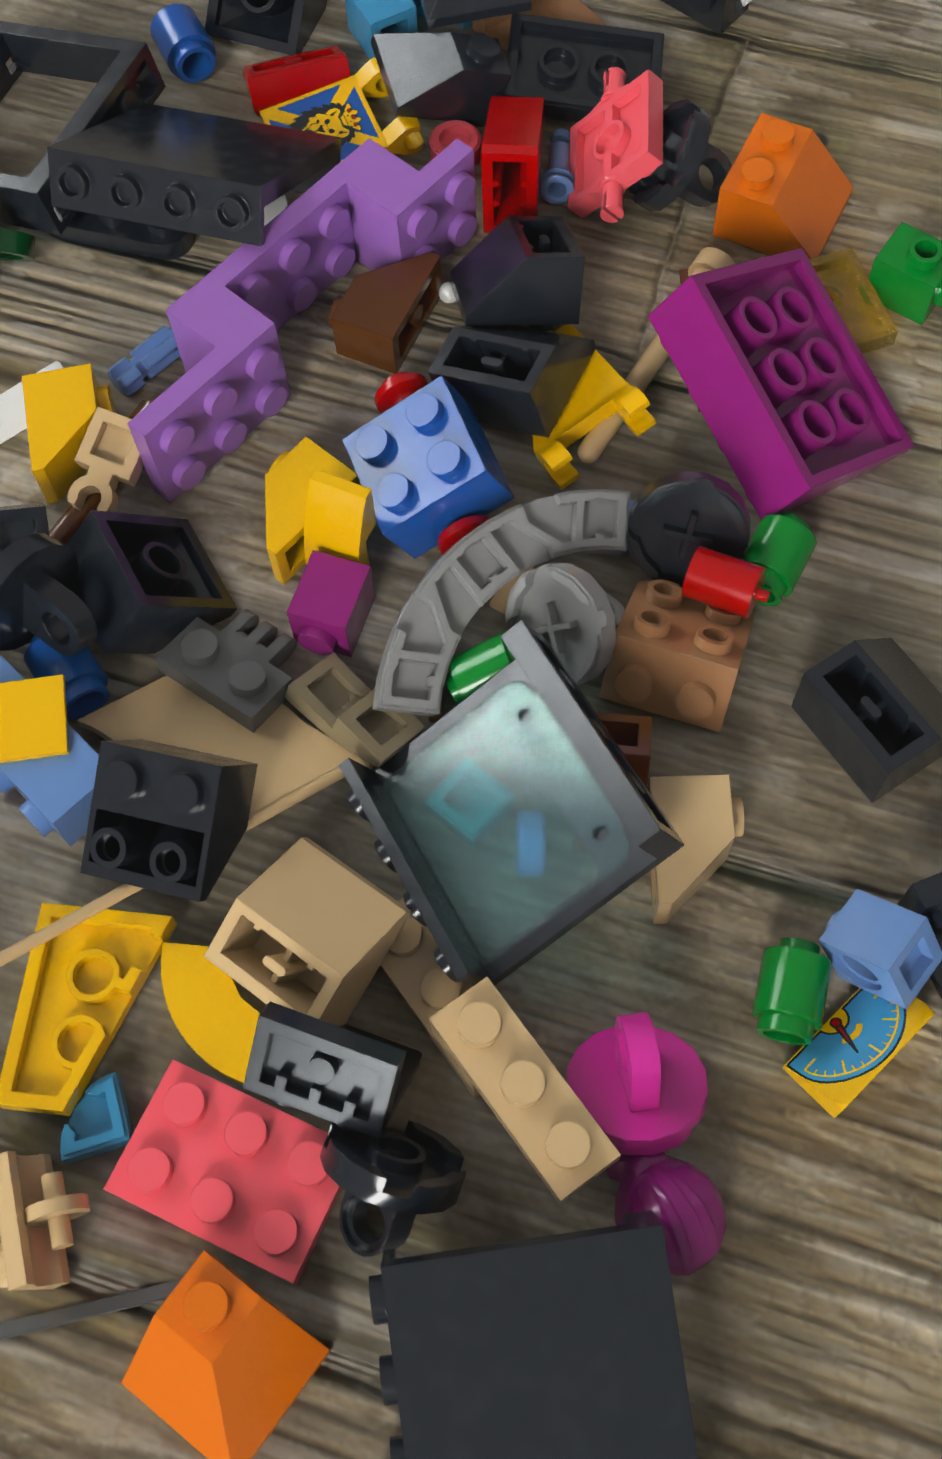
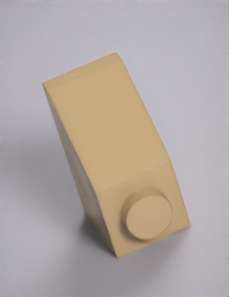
[647,774,744,924]

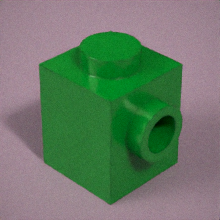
[863,222,942,325]

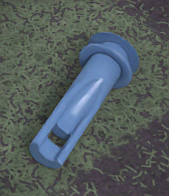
[540,128,575,205]

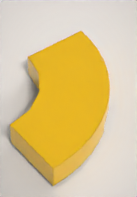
[161,942,260,1085]

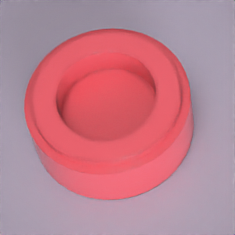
[429,120,481,166]

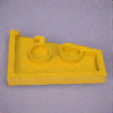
[0,903,177,1116]

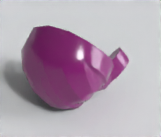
[606,1152,727,1276]

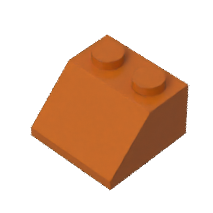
[712,113,853,268]

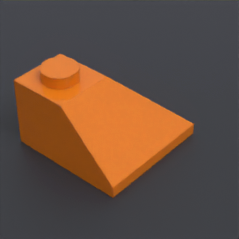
[121,1250,331,1459]

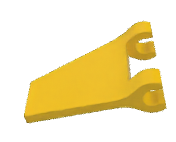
[532,324,657,490]

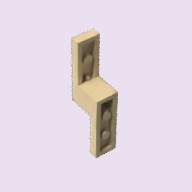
[379,898,621,1204]

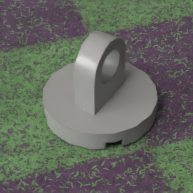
[505,562,625,685]

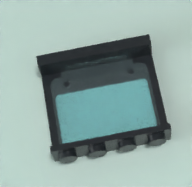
[339,620,685,986]

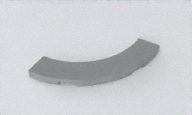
[372,489,630,716]

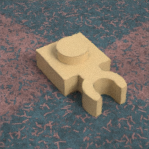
[67,406,144,512]

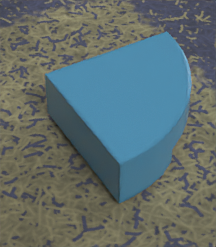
[60,1072,133,1165]

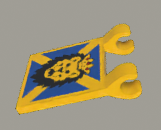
[259,57,424,161]

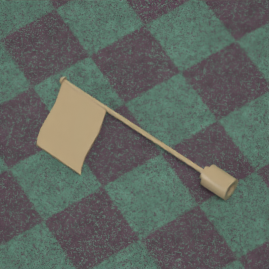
[0,675,374,967]

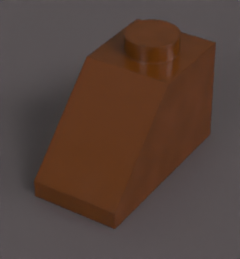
[328,252,442,374]

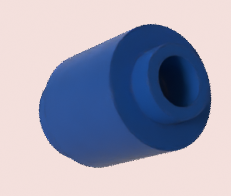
[150,4,216,83]
[24,636,110,720]

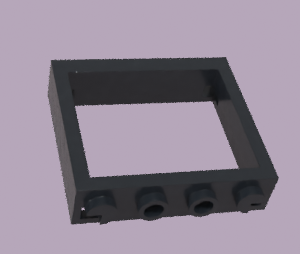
[0,21,166,235]

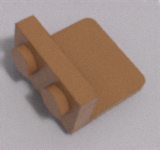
[599,579,755,732]

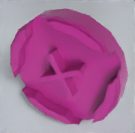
[567,1011,708,1155]

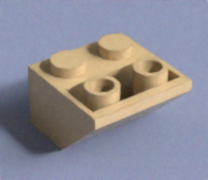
[204,837,411,1027]

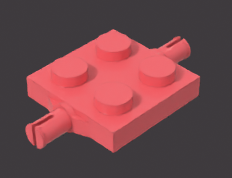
[568,67,663,223]

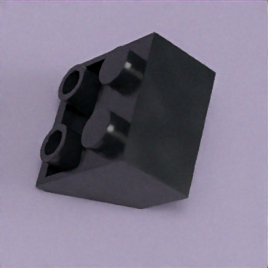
[450,216,585,331]
[428,325,596,438]
[791,638,942,803]
[80,739,258,902]

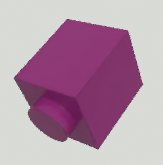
[287,550,376,657]

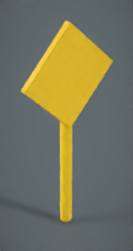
[0,674,69,763]

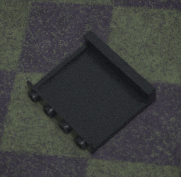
[47,103,341,246]
[369,1210,698,1459]

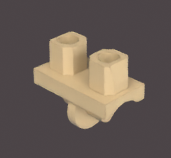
[0,1151,90,1291]

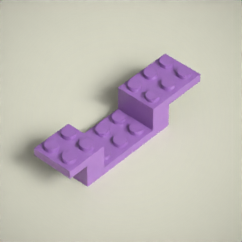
[127,138,477,504]

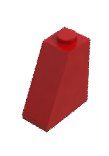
[481,96,544,233]

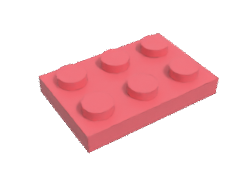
[103,1059,342,1286]

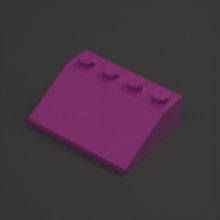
[648,248,915,520]

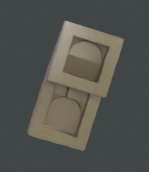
[284,652,425,768]

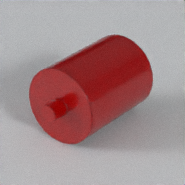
[682,546,771,618]

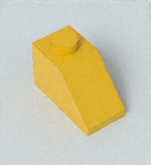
[22,363,116,503]
[265,437,360,585]

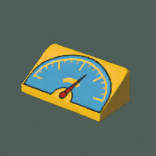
[782,988,936,1119]

